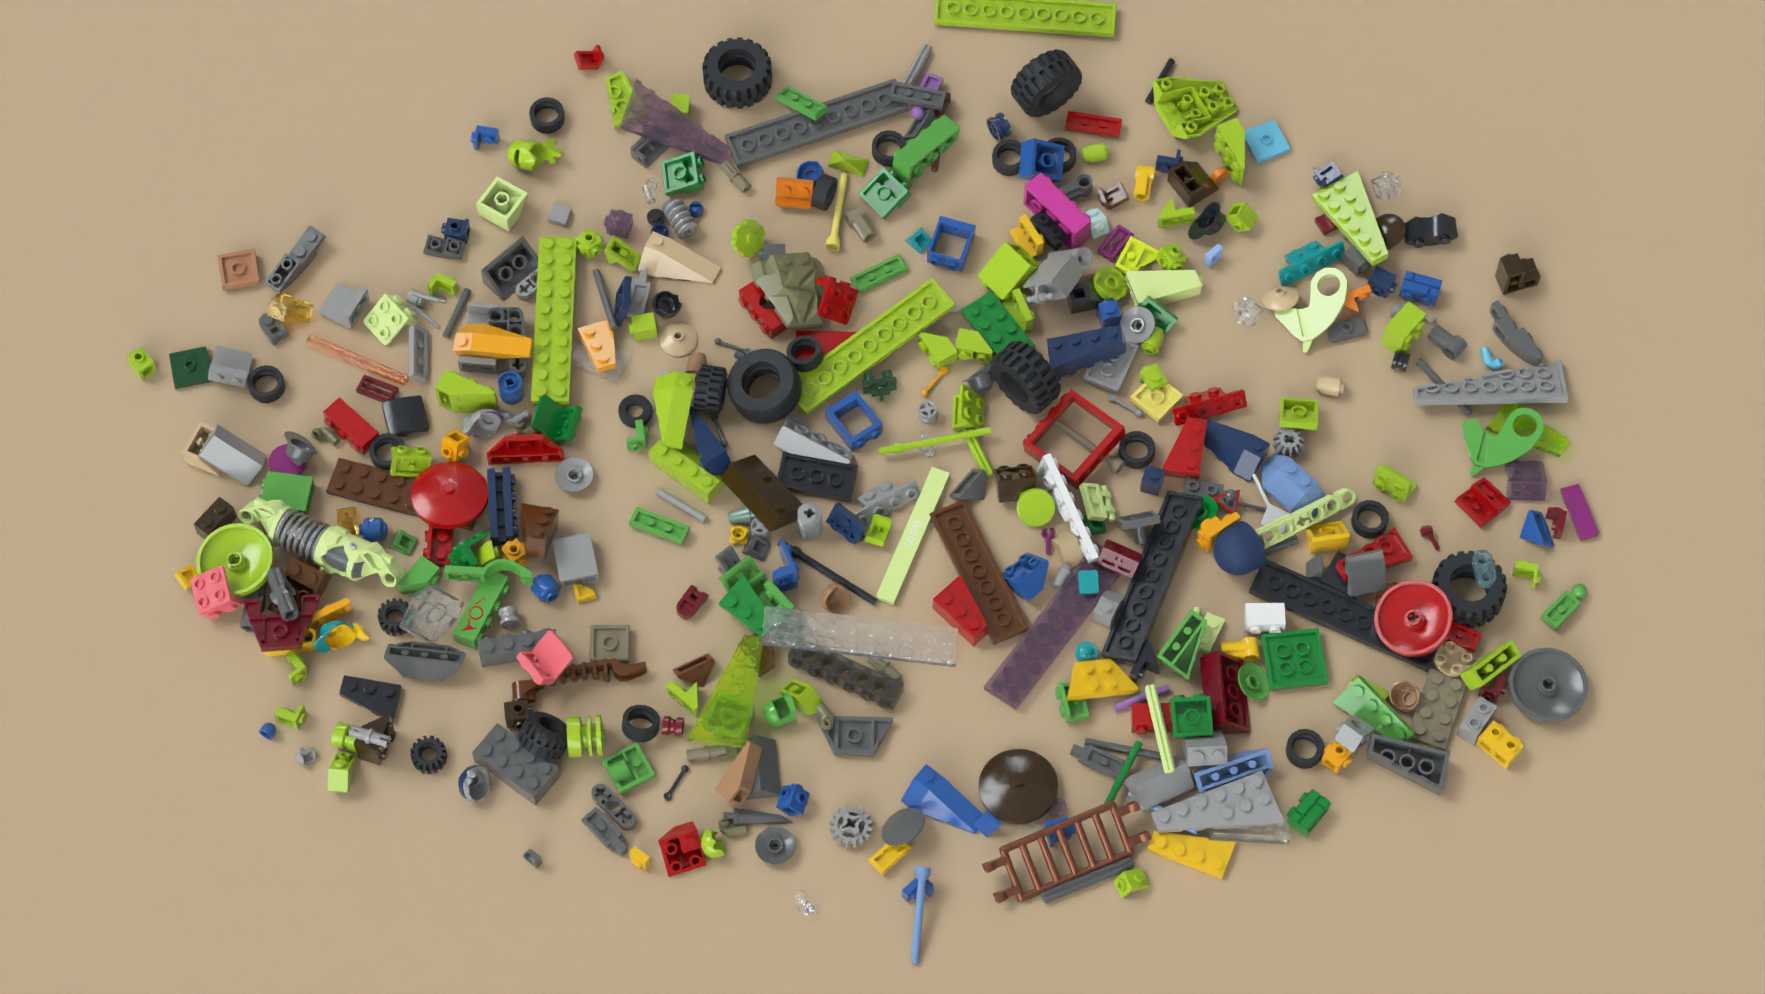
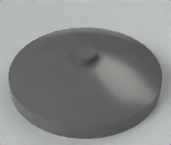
[1508,648,1588,723]

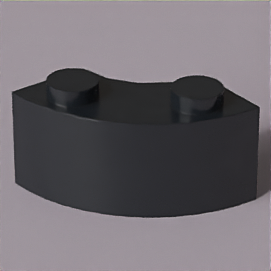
[1405,213,1458,248]

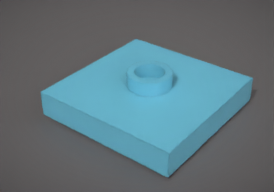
[1245,120,1290,164]

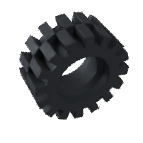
[377,598,414,636]
[410,735,447,774]

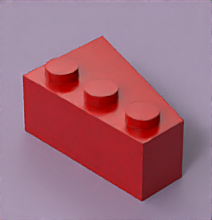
[1162,417,1207,479]
[932,574,988,647]

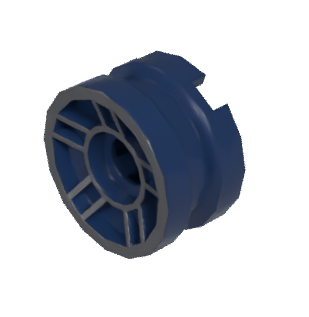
[986,112,1012,142]

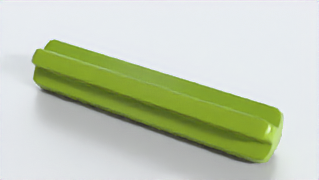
[963,428,994,478]

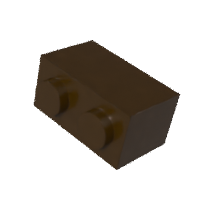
[194,497,237,539]

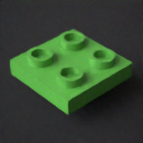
[602,742,656,795]

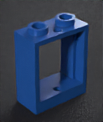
[927,216,976,271]
[825,391,883,452]

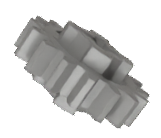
[830,805,873,848]

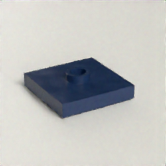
[614,276,632,327]

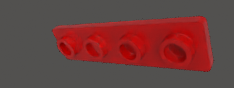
[1172,387,1247,426]

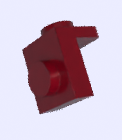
[1478,673,1508,703]

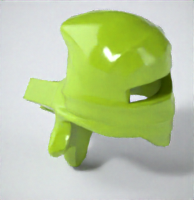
[507,138,562,171]

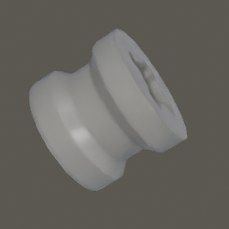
[918,400,937,424]
[751,518,770,540]
[498,606,520,628]

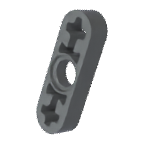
[591,784,637,831]

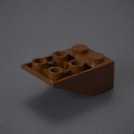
[268,557,332,614]

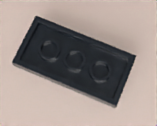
[777,452,858,502]

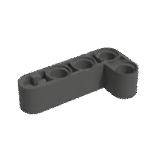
[487,307,526,379]

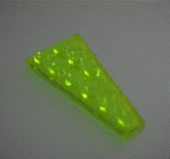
[687,635,764,748]

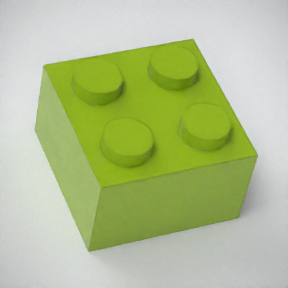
[1381,301,1427,354]

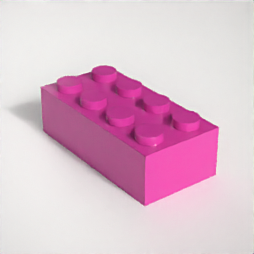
[1023,173,1091,249]

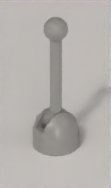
[1390,303,1436,324]

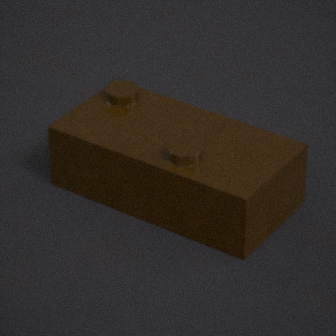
[721,454,802,532]

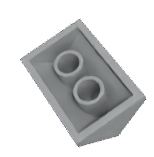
[198,424,266,487]
[1124,756,1194,812]

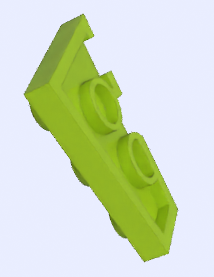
[606,70,647,130]

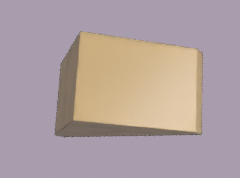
[1051,531,1085,569]

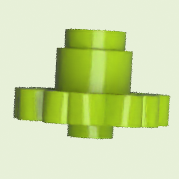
[731,219,766,257]

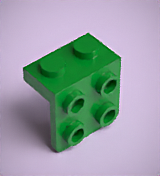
[531,395,583,445]
[447,530,492,567]

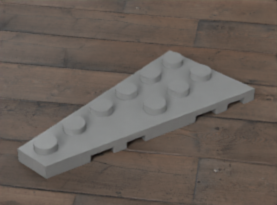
[1151,771,1285,833]

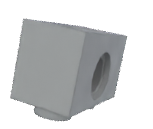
[1457,696,1497,745]
[1334,715,1376,753]

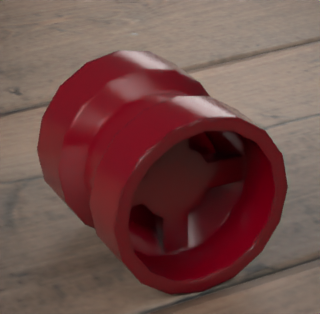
[662,716,684,737]

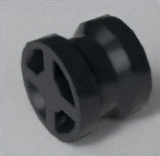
[1391,351,1410,372]

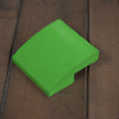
[718,555,768,596]

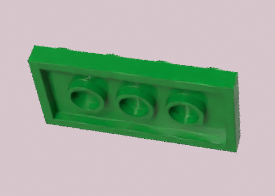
[961,291,1035,356]

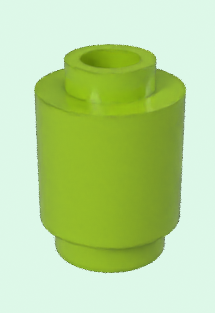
[1082,142,1110,163]
[1141,326,1164,355]

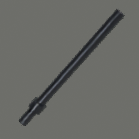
[777,541,878,605]

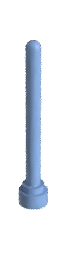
[911,867,931,965]

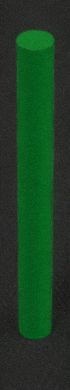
[1104,741,1143,811]

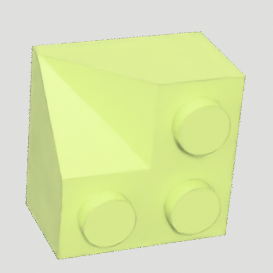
[476,177,528,231]

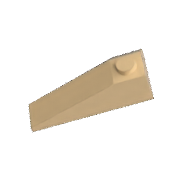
[638,231,721,284]

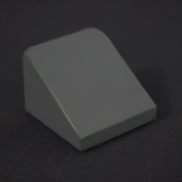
[742,534,771,561]
[1306,555,1323,580]

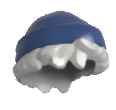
[458,765,491,802]

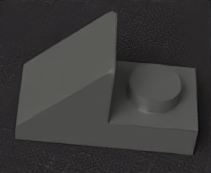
[715,545,741,575]

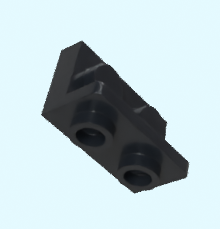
[1030,210,1068,251]

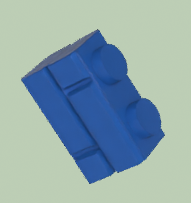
[1399,270,1443,306]

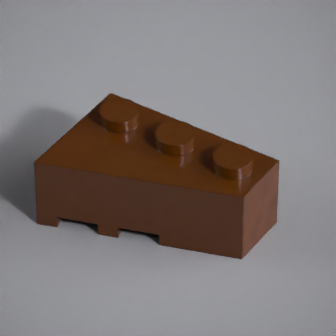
[520,503,559,559]

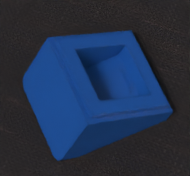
[973,811,1001,837]

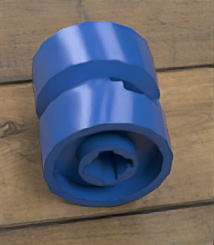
[498,371,524,405]

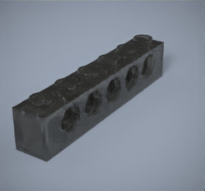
[788,636,904,710]

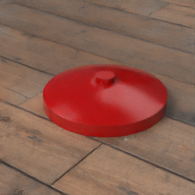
[411,462,488,529]
[1374,580,1453,657]

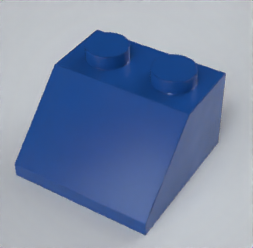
[1019,138,1064,182]

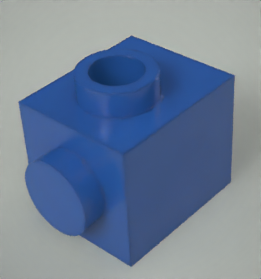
[1097,299,1122,328]

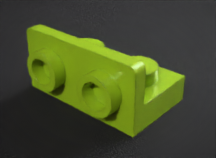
[390,445,432,477]

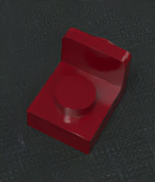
[1546,507,1567,540]

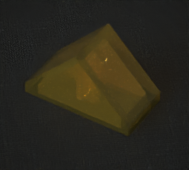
[337,506,359,535]

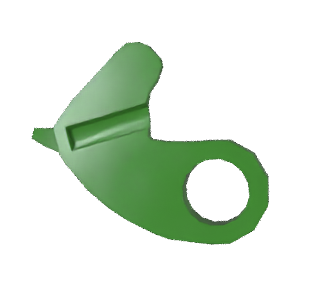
[1462,408,1544,476]

